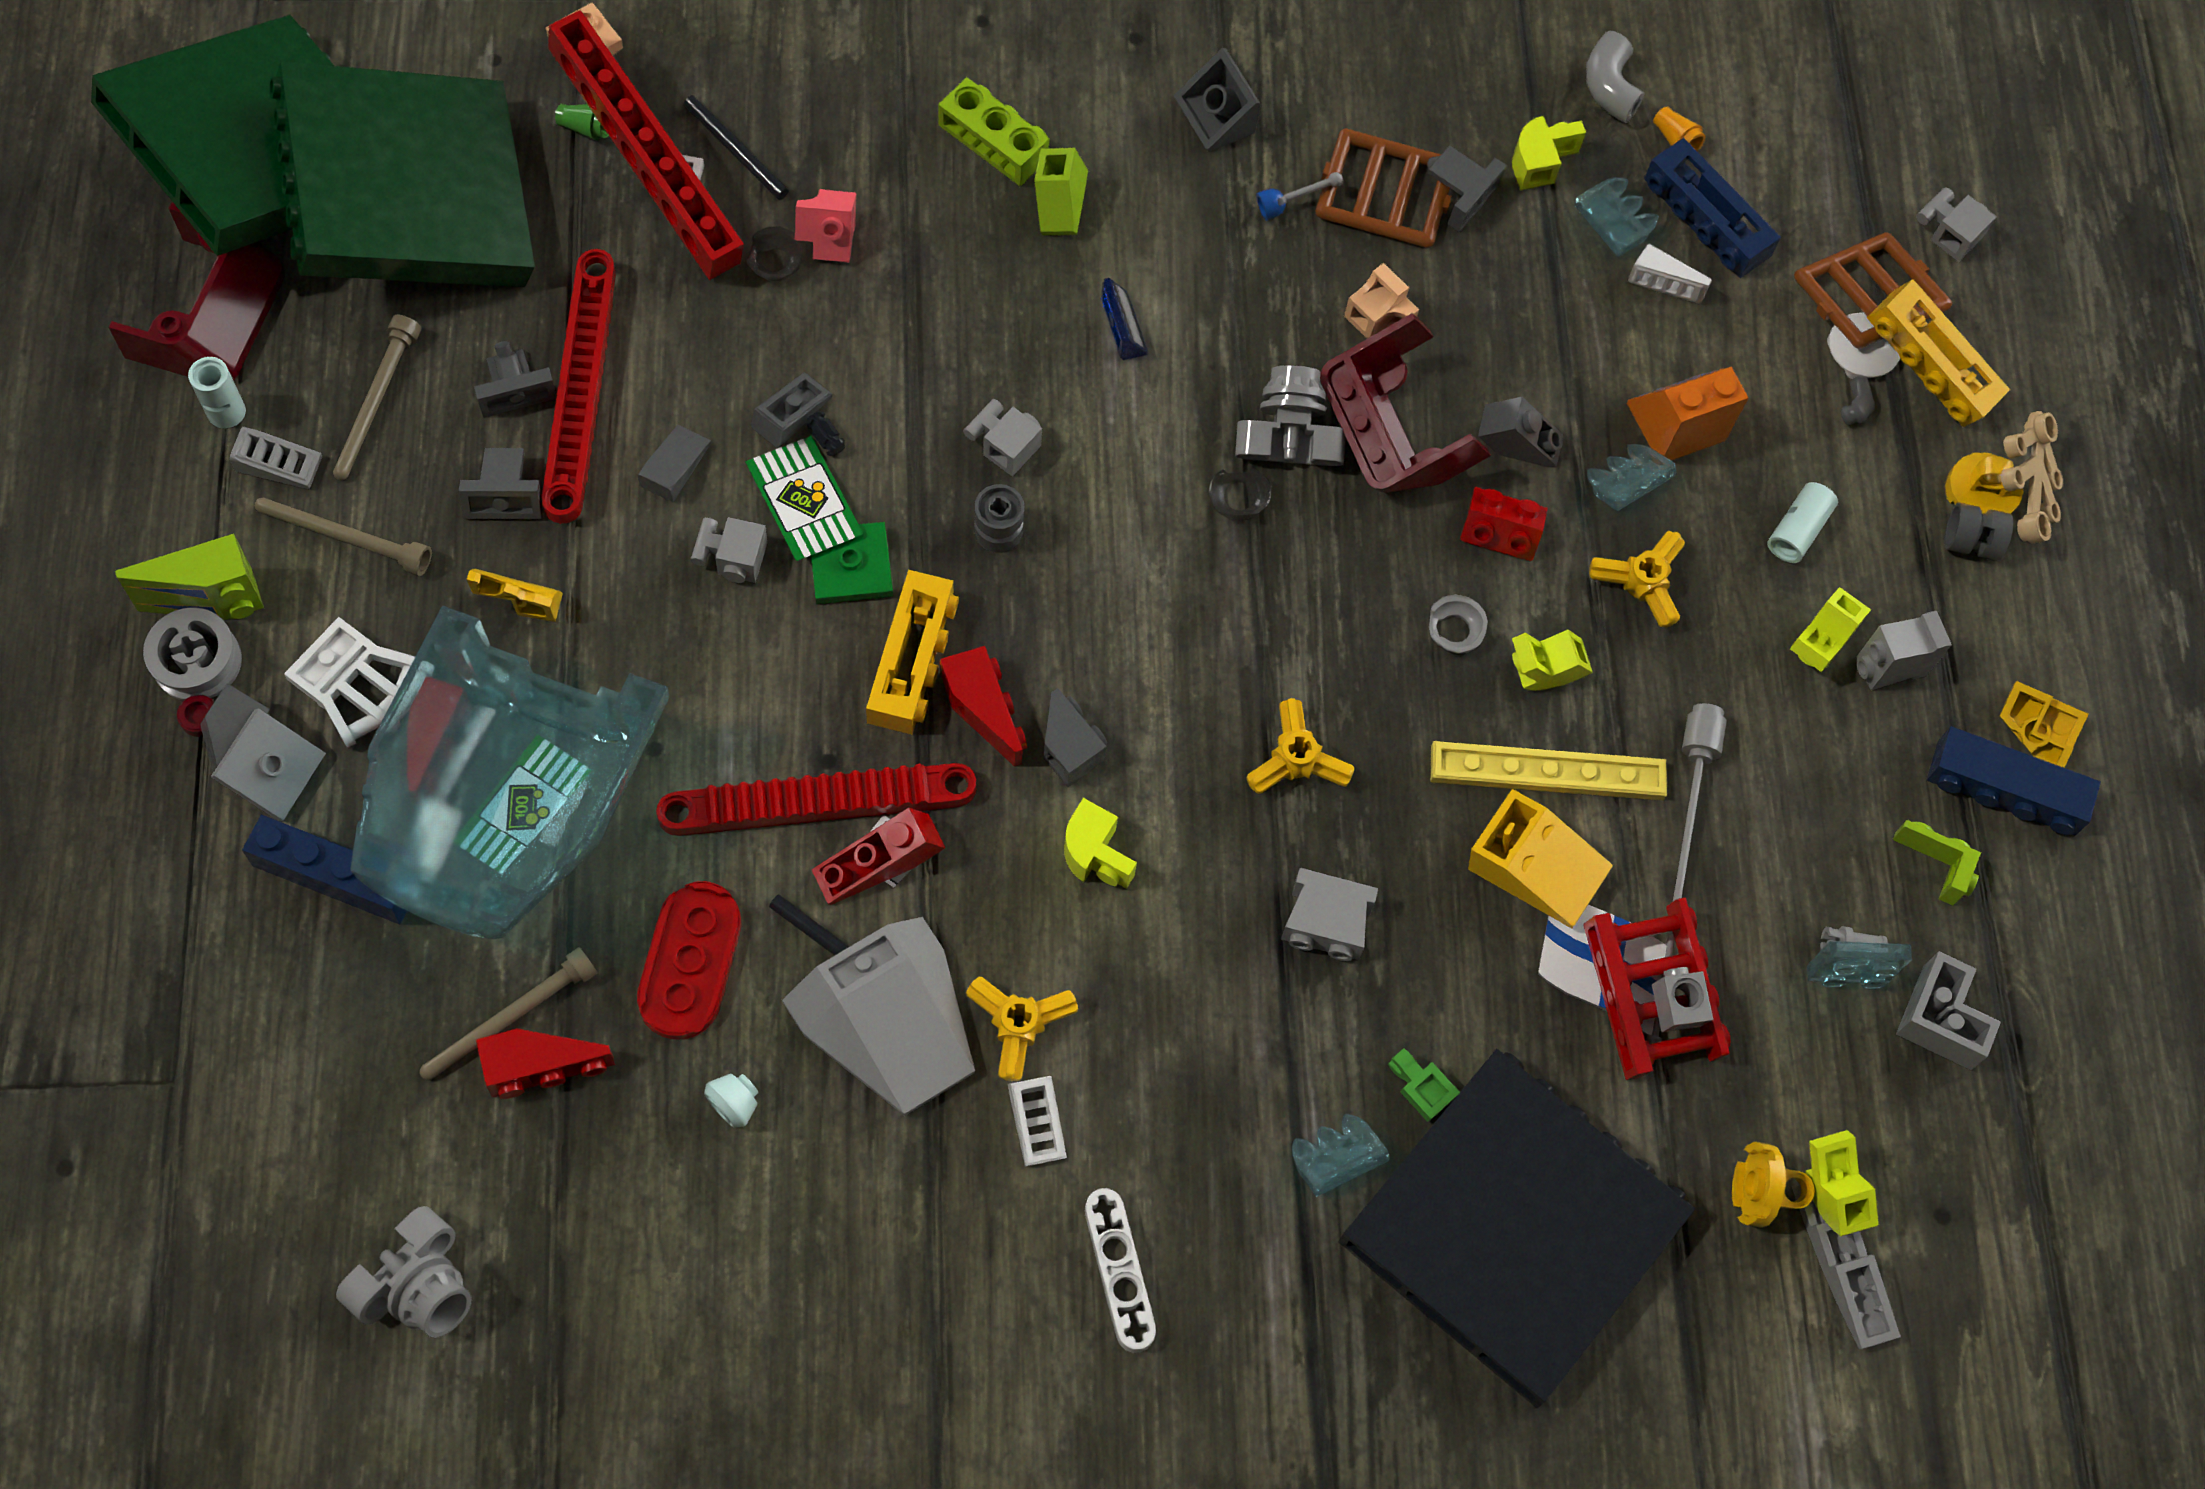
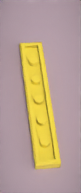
[1430,741,1667,801]

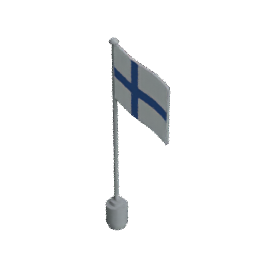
[1538,703,1727,1044]

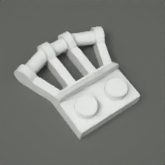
[284,617,426,748]

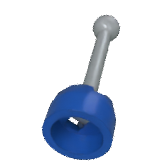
[1256,172,1343,221]

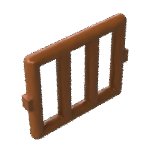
[1315,128,1452,248]
[1794,232,1952,349]

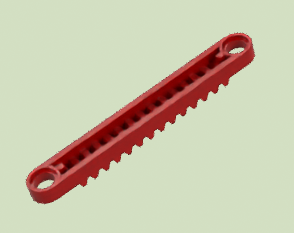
[542,249,616,524]
[656,763,976,836]

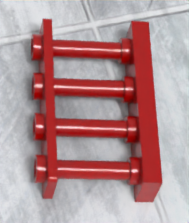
[1583,897,1731,1080]

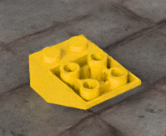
[1468,789,1613,929]

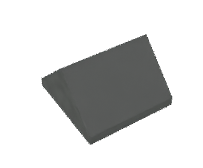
[1174,48,1260,151]

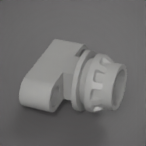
[1235,365,1346,466]
[336,1206,471,1337]

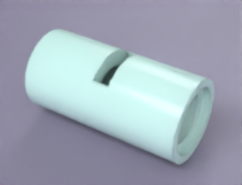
[188,357,246,428]
[1767,482,1838,563]

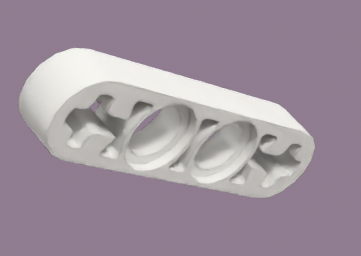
[1085,1188,1156,1353]

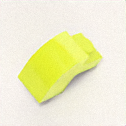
[1512,116,1586,190]
[1790,587,1871,672]
[1512,630,1593,690]
[1064,798,1137,889]
[1805,1130,1879,1236]

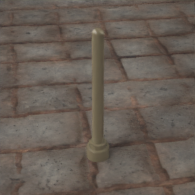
[333,315,422,480]
[255,498,432,576]
[420,947,598,1080]

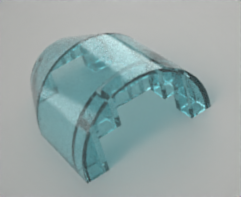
[350,605,669,939]

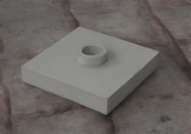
[211,708,326,821]

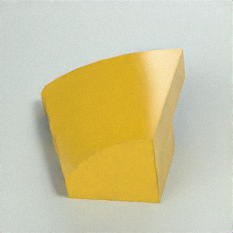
[467,569,563,622]
[1999,681,2089,768]

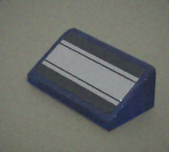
[1101,278,1147,361]

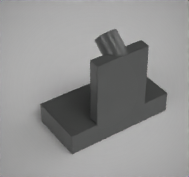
[1427,146,1507,232]
[474,341,557,418]
[459,448,543,519]

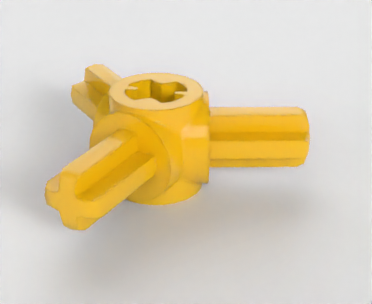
[1589,531,1685,628]
[1246,698,1354,794]
[966,977,1078,1081]

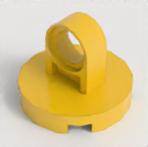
[1945,453,2023,514]
[1732,1142,1815,1228]

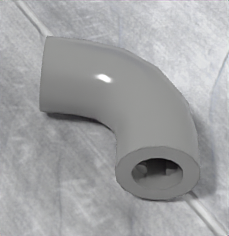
[1586,31,1644,124]

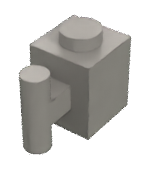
[1916,188,1996,262]
[963,399,1042,477]
[690,517,768,583]

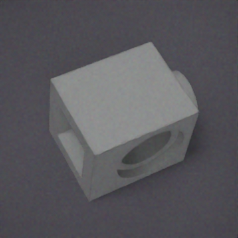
[1652,967,1713,1032]

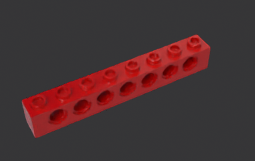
[548,10,744,280]

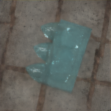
[1574,178,1658,257]
[1587,444,1677,511]
[1292,1114,1389,1197]

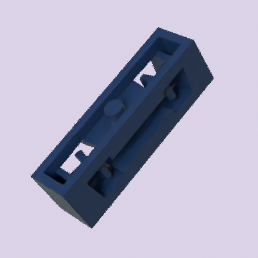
[1644,138,1781,279]

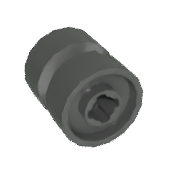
[974,484,1024,553]
[1944,502,2013,561]

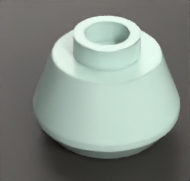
[704,1073,759,1128]

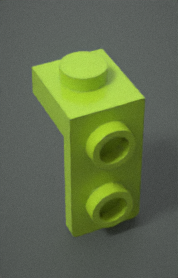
[1893,820,1981,906]

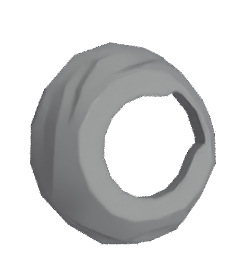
[1429,594,1488,654]

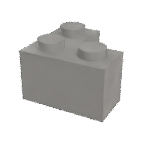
[1896,951,2001,1070]

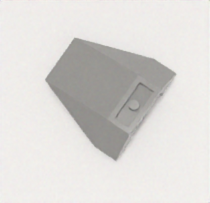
[782,917,975,1116]

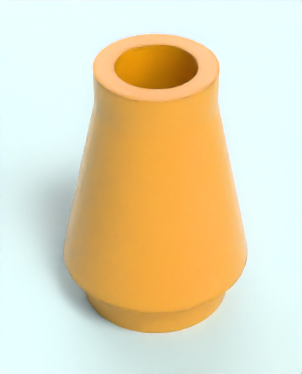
[1653,107,1706,151]

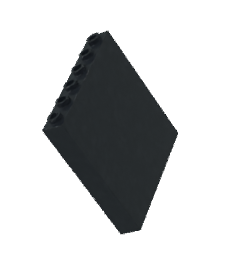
[1338,1049,1695,1408]

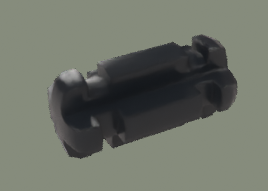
[806,411,845,456]

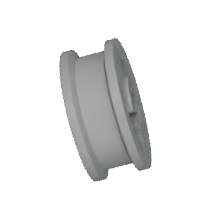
[143,608,242,701]

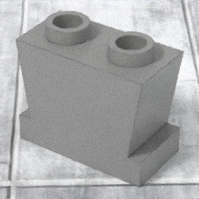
[1857,611,1952,691]
[1281,868,1378,961]

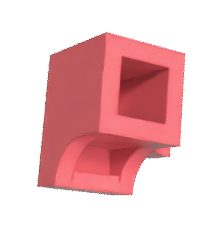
[795,189,856,262]

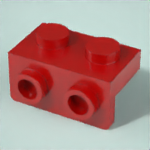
[1460,487,1548,561]

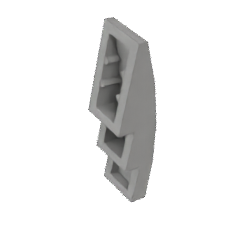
[1792,1184,1901,1349]

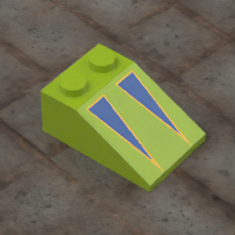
[115,534,264,620]

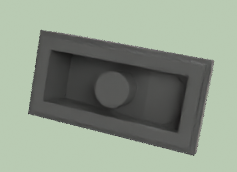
[751,372,832,448]
[638,425,711,502]

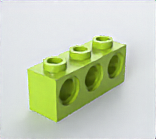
[938,77,1049,186]

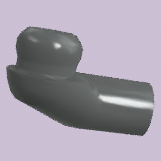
[1841,376,1875,426]

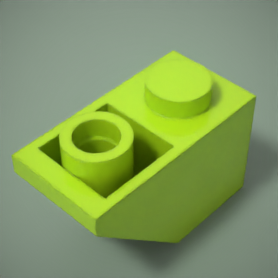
[1035,148,1088,235]

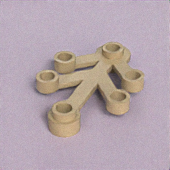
[2001,411,2063,544]

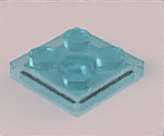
[1807,941,1912,989]

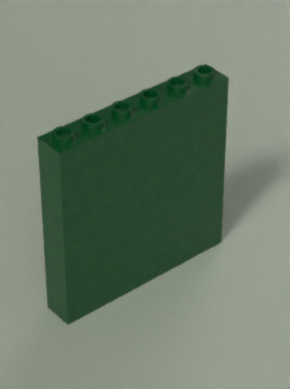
[91,15,334,256]
[269,61,535,287]

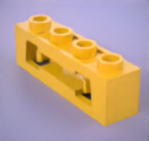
[1867,279,2010,427]
[866,570,959,735]

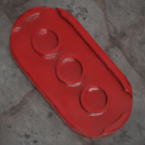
[637,881,742,1040]

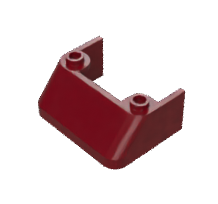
[108,202,285,380]
[1320,313,1491,493]

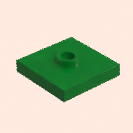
[811,522,893,604]

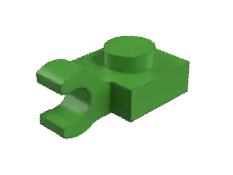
[1387,1048,1460,1122]

